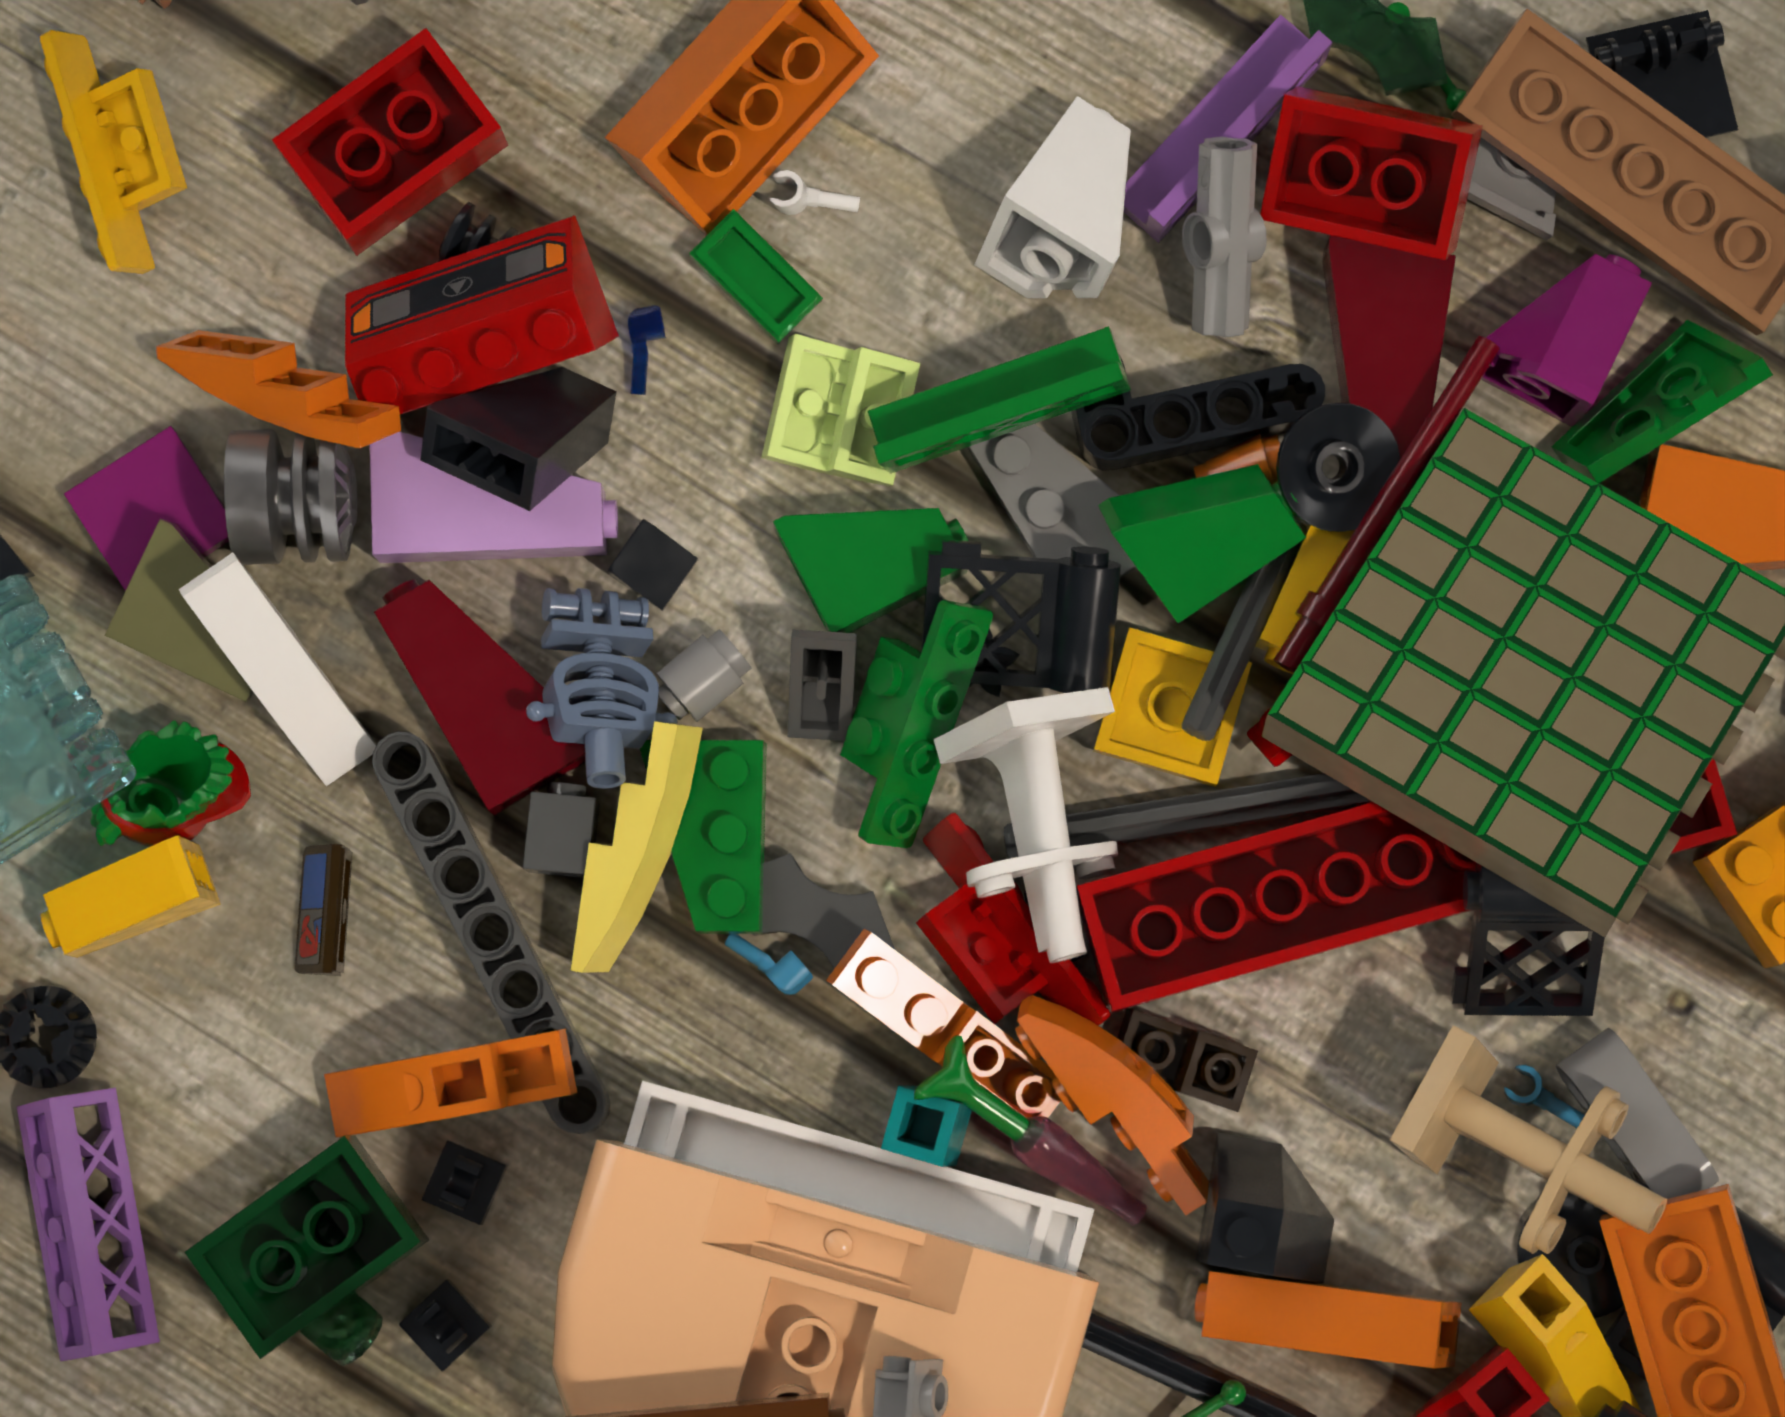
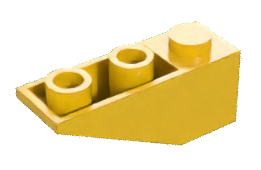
[1468,1254,1642,1417]

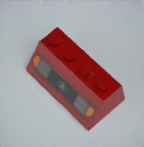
[345,215,619,415]

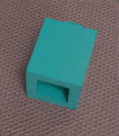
[881,1085,972,1167]

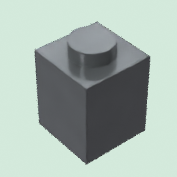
[523,782,600,878]

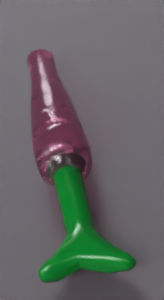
[914,1035,1147,1226]

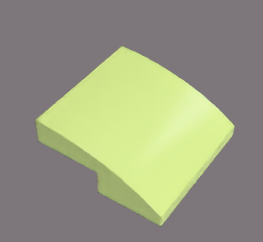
[761,334,921,486]

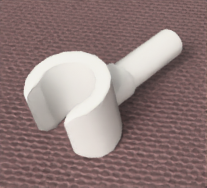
[770,170,860,215]

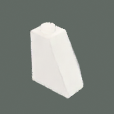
[974,96,1131,298]

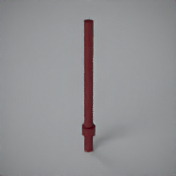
[1273,335,1500,673]

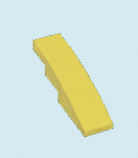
[571,721,703,973]

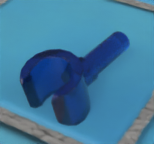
[628,305,666,395]

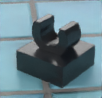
[421,1140,508,1225]
[399,1279,492,1372]

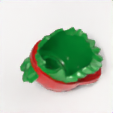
[90,720,251,847]

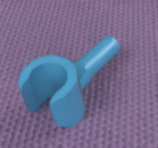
[725,934,813,995]
[1504,1065,1585,1128]

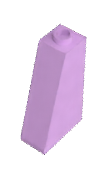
[370,432,618,564]

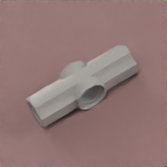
[1182,136,1267,338]

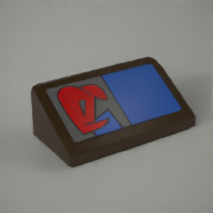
[295,844,353,976]

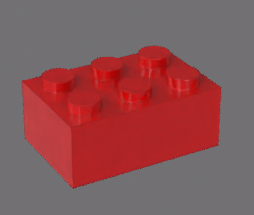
[272,28,508,256]
[1260,86,1483,260]

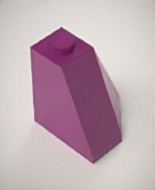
[1481,254,1652,427]

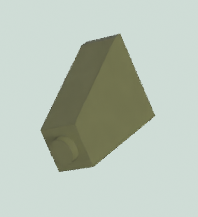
[104,519,253,702]

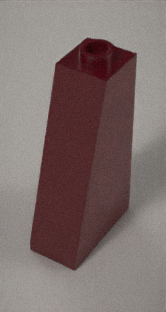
[1322,235,1456,487]
[374,579,586,816]

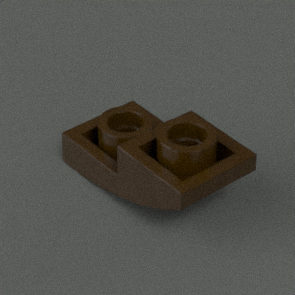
[1117,1008,1258,1112]

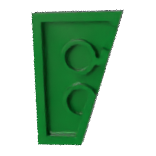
[1551,319,1773,483]
[639,740,767,934]

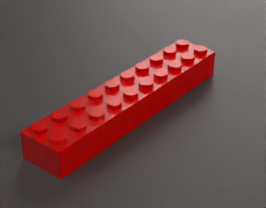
[1076,759,1737,1013]

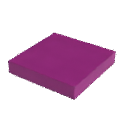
[64,426,229,591]

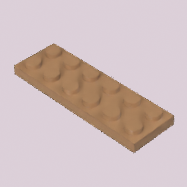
[1451,9,1785,336]

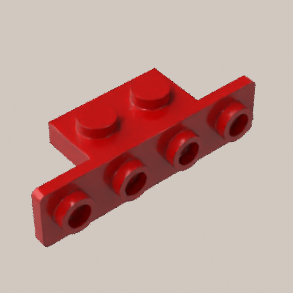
[916,812,1111,1026]

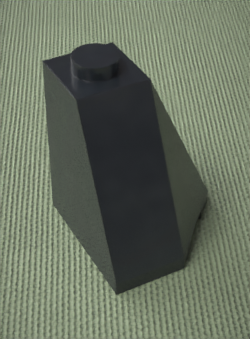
[1196,1133,1334,1283]

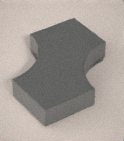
[753,853,895,969]

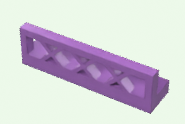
[1124,14,1333,243]
[17,1088,160,1362]

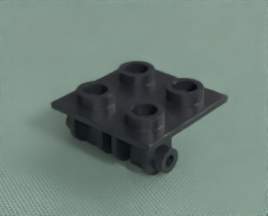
[1586,10,1739,138]

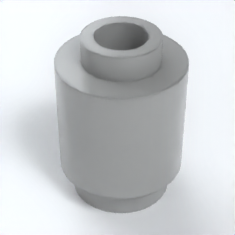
[656,629,752,722]

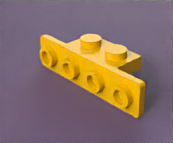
[40,30,187,274]

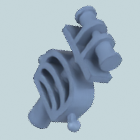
[526,588,678,789]

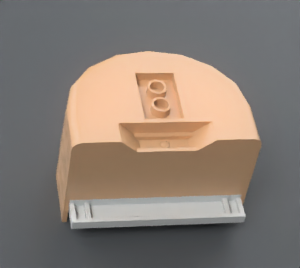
[552,1081,1100,1417]

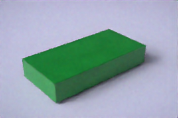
[689,209,823,345]

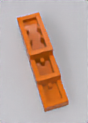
[156,330,401,449]

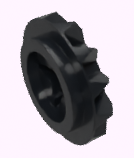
[0,986,97,1088]

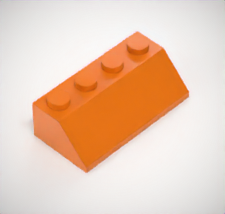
[604,0,879,235]

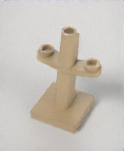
[1390,1025,1667,1254]

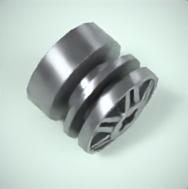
[224,429,357,565]

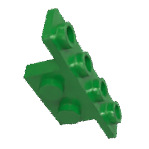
[840,600,993,848]

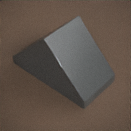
[787,629,858,741]

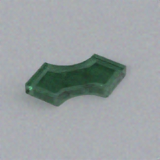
[1303,0,1448,96]

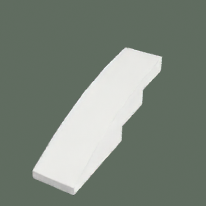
[178,552,376,786]

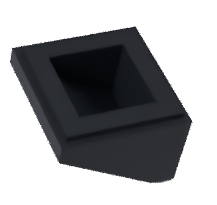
[608,519,698,611]

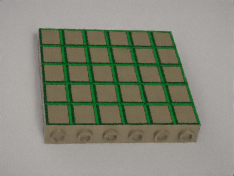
[1262,408,1785,937]

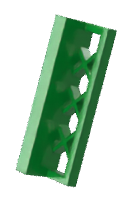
[868,326,1131,474]

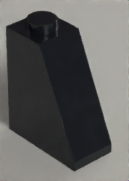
[420,367,617,511]

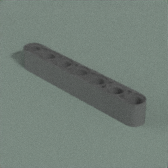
[372,731,611,1134]

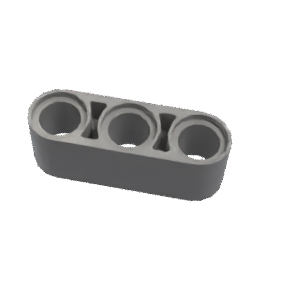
[1556,1028,1719,1199]

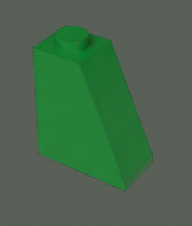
[1098,464,1306,623]
[773,508,969,633]

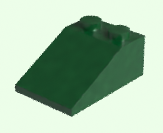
[185,1135,429,1359]

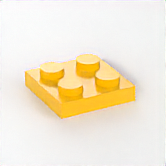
[1093,627,1252,787]

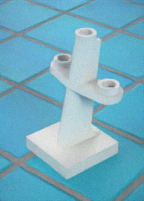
[934,687,1118,963]

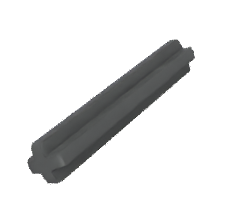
[1182,520,1307,741]

